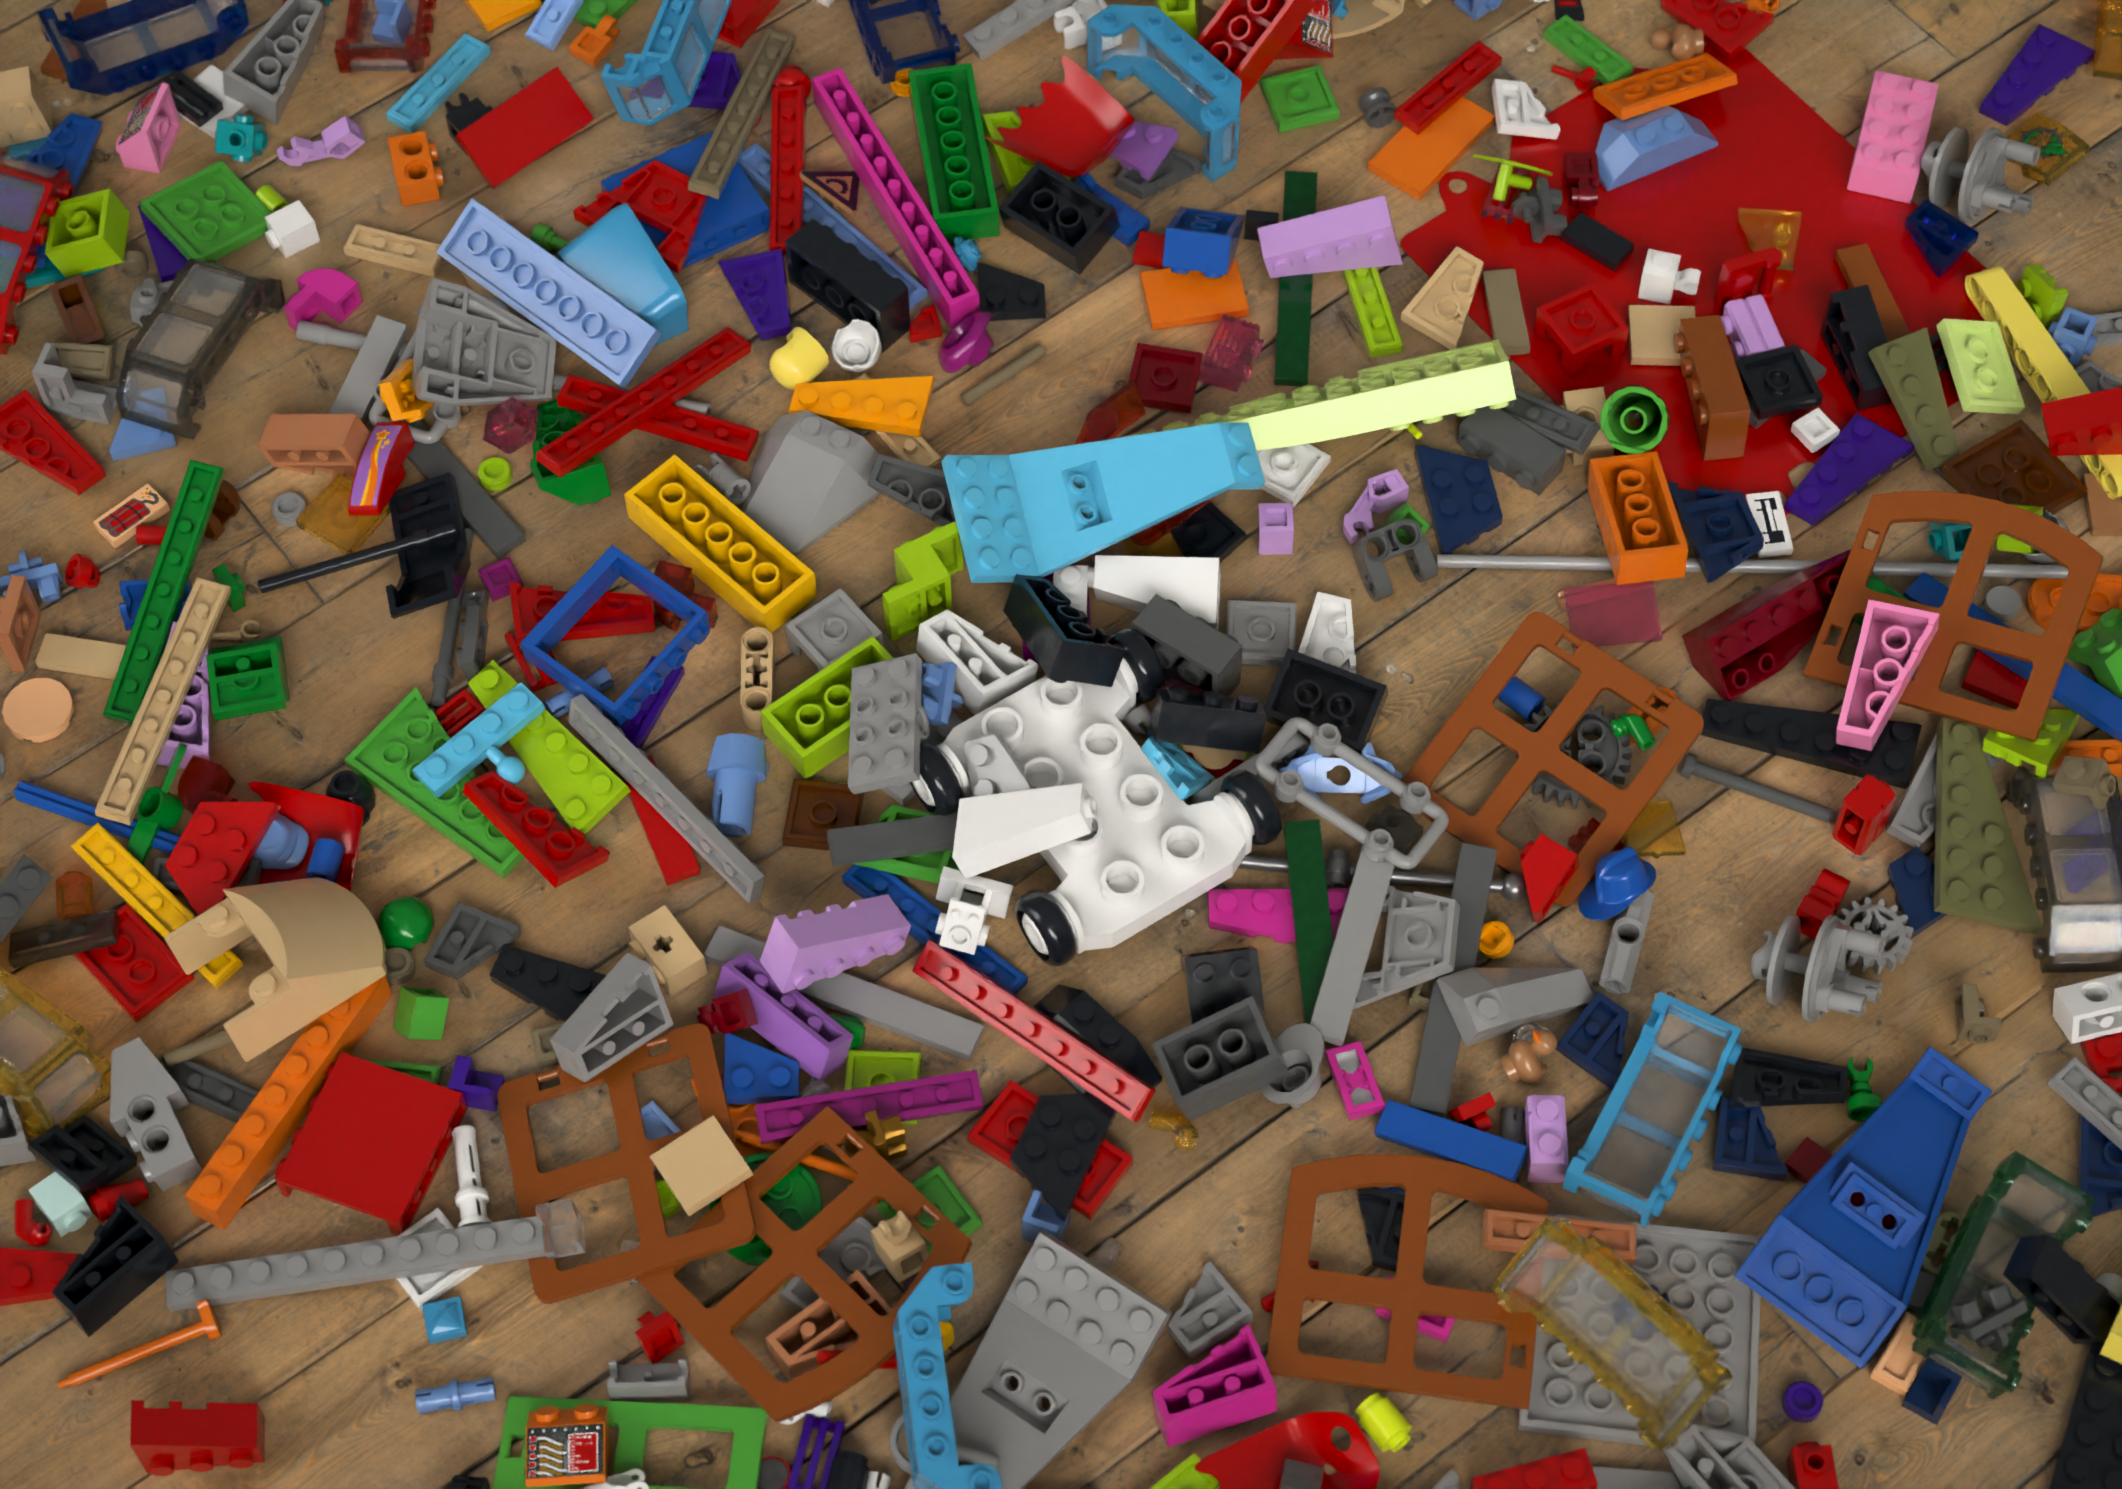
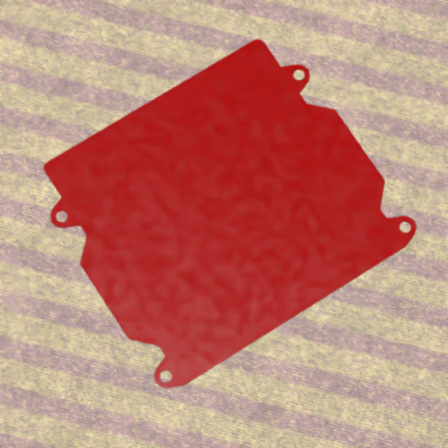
[1400,44,1987,530]

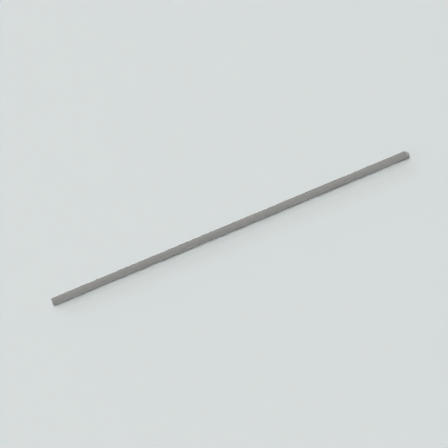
[1437,554,2069,579]

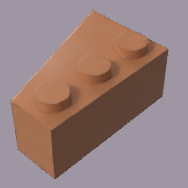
[257,413,370,481]
[765,1270,892,1381]

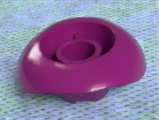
[938,311,996,373]

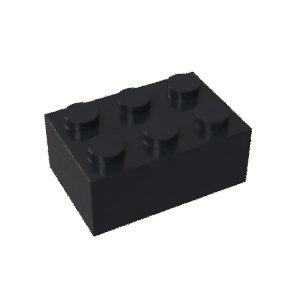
[998,161,1119,275]
[1264,648,1388,755]

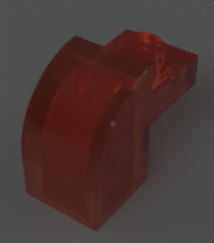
[652,560,718,631]
[178,755,239,815]

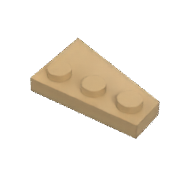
[1401,246,1484,350]

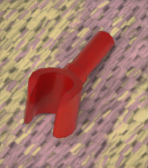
[1552,65,1596,91]

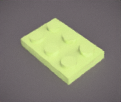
[1936,318,2025,414]

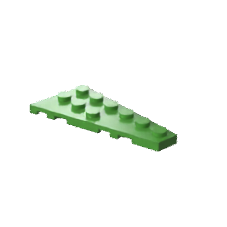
[344,687,524,879]

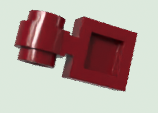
[1563,153,1600,210]
[696,988,758,1035]

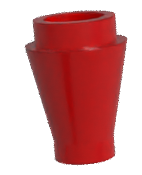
[88,1177,149,1223]

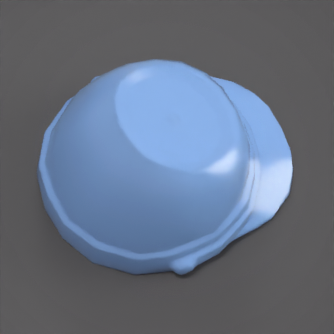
[253,813,309,870]

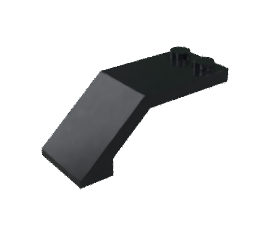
[386,472,471,619]

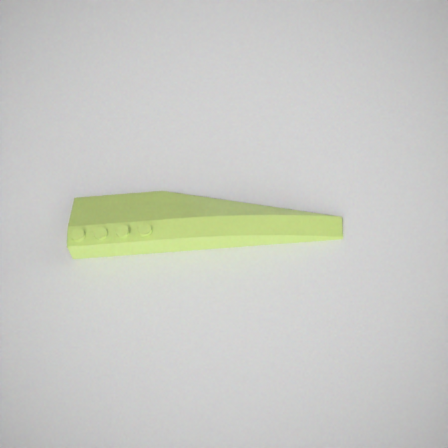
[1120,339,1516,451]

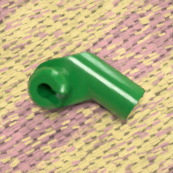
[1610,713,1656,750]

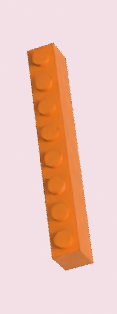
[184,975,392,1231]

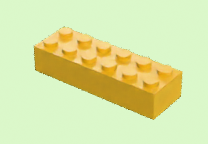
[624,454,817,634]

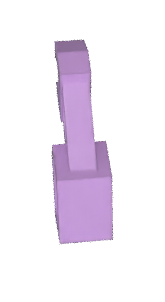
[276,116,365,166]
[1343,469,1409,544]

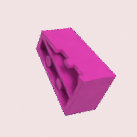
[1152,1324,1277,1447]

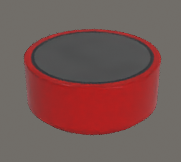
[758,1456,791,1489]

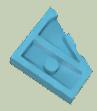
[1140,736,1214,800]

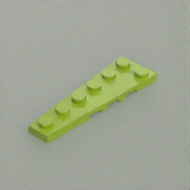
[467,660,631,834]

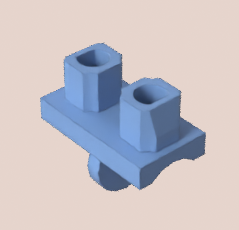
[0,550,64,602]
[921,662,963,726]

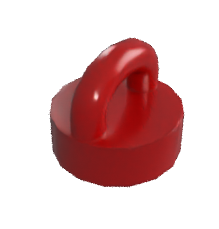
[65,553,101,589]

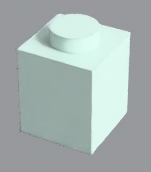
[28,1172,93,1237]

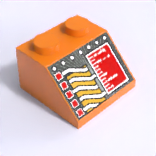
[525,1403,611,1487]

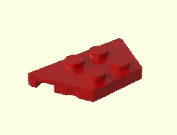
[165,802,281,916]

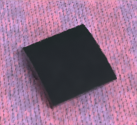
[27,1114,137,1192]

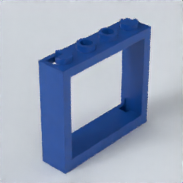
[520,545,711,727]

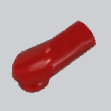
[14,1199,52,1247]

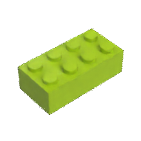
[760,636,893,780]

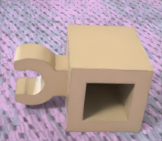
[870,1210,929,1283]

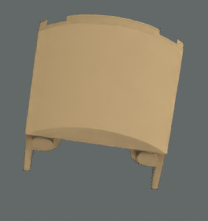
[164,877,387,1062]

